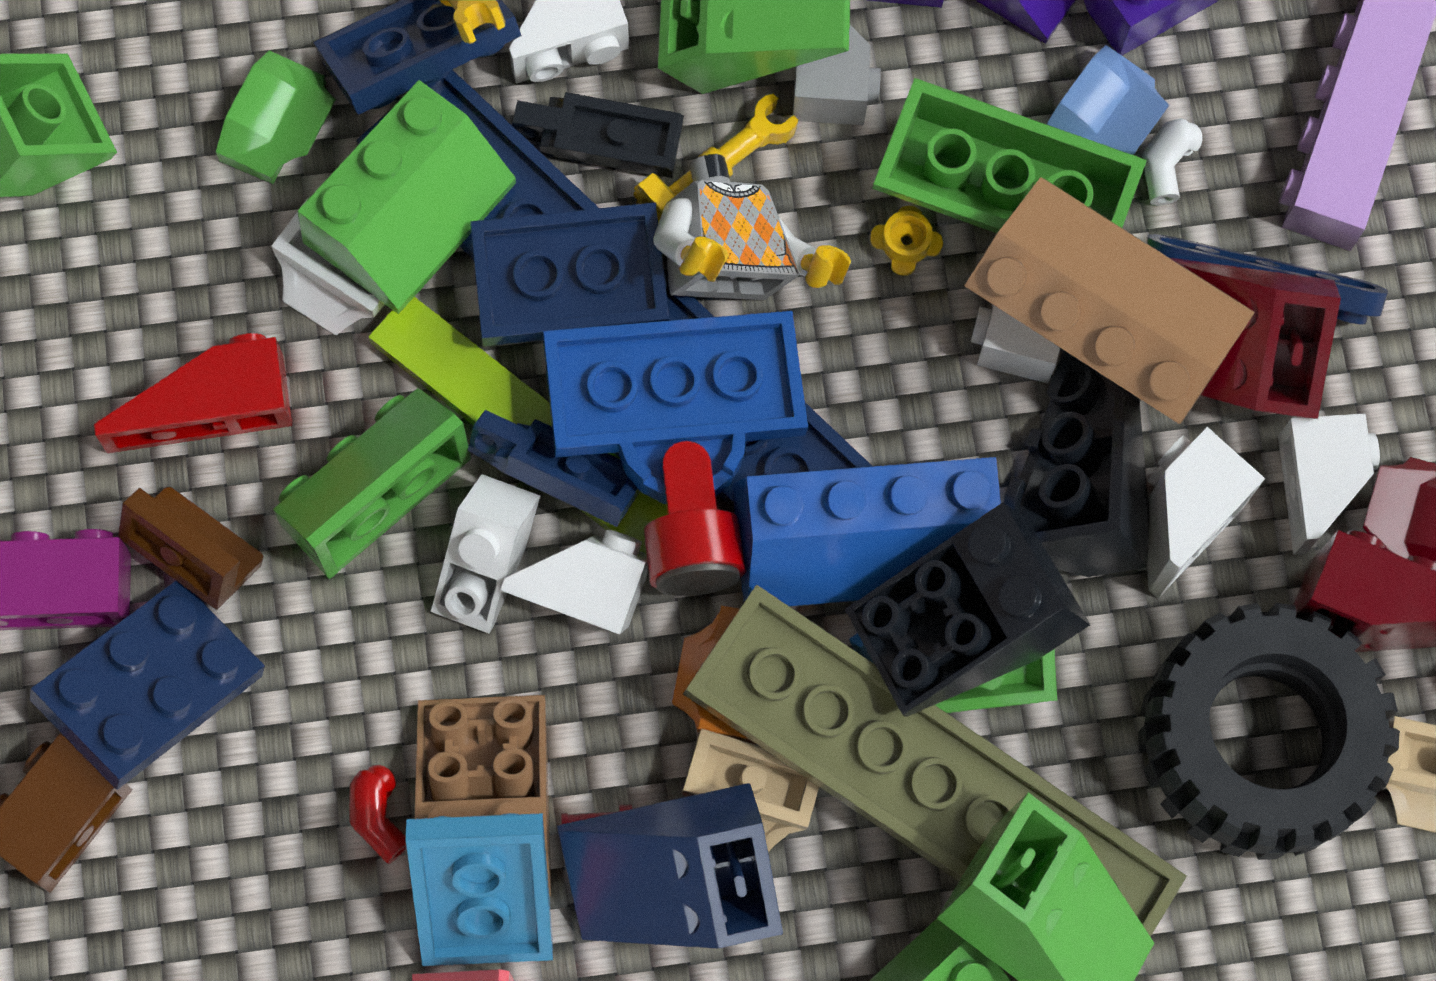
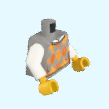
[653,154,851,300]

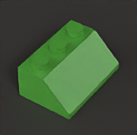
[297,80,516,314]
[273,388,471,580]

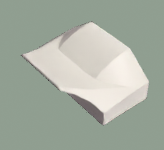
[271,198,384,335]

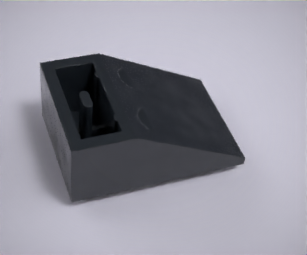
[845,502,1090,717]

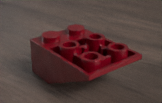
[1170,258,1341,419]
[1293,530,1436,652]

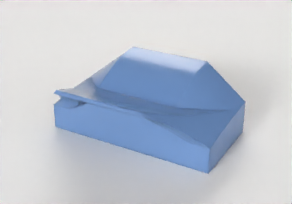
[1047,45,1169,155]

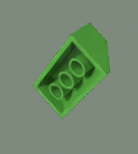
[872,78,1147,233]

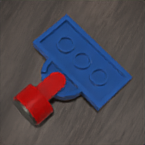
[543,311,808,596]

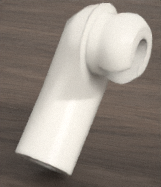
[1142,118,1202,206]

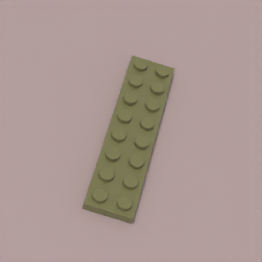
[683,585,1187,937]

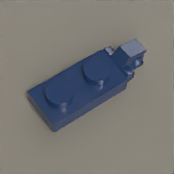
[468,410,640,527]

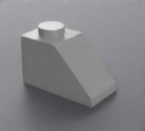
[793,25,881,125]

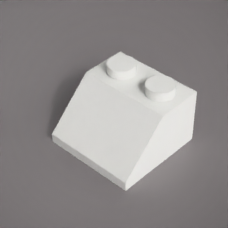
[1147,427,1265,598]

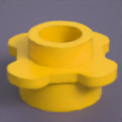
[870,205,943,276]

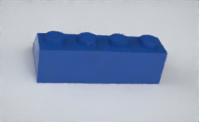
[732,457,1001,607]

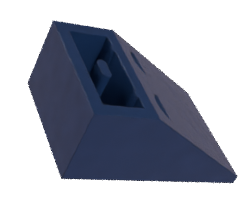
[557,783,783,949]

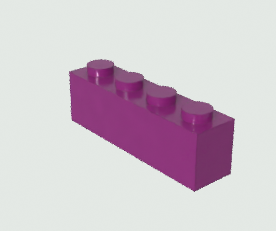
[0,529,131,631]

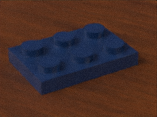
[313,0,522,115]
[470,202,669,346]
[29,581,265,790]

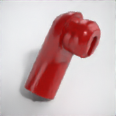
[349,765,407,864]

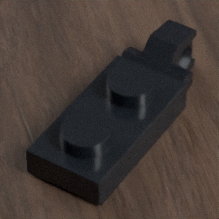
[512,92,684,178]

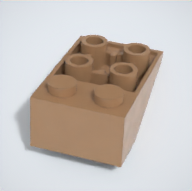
[415,695,551,896]

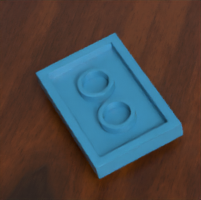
[406,813,553,966]

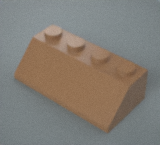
[964,177,1255,424]

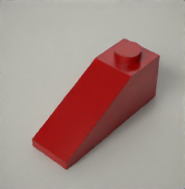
[94,333,293,454]

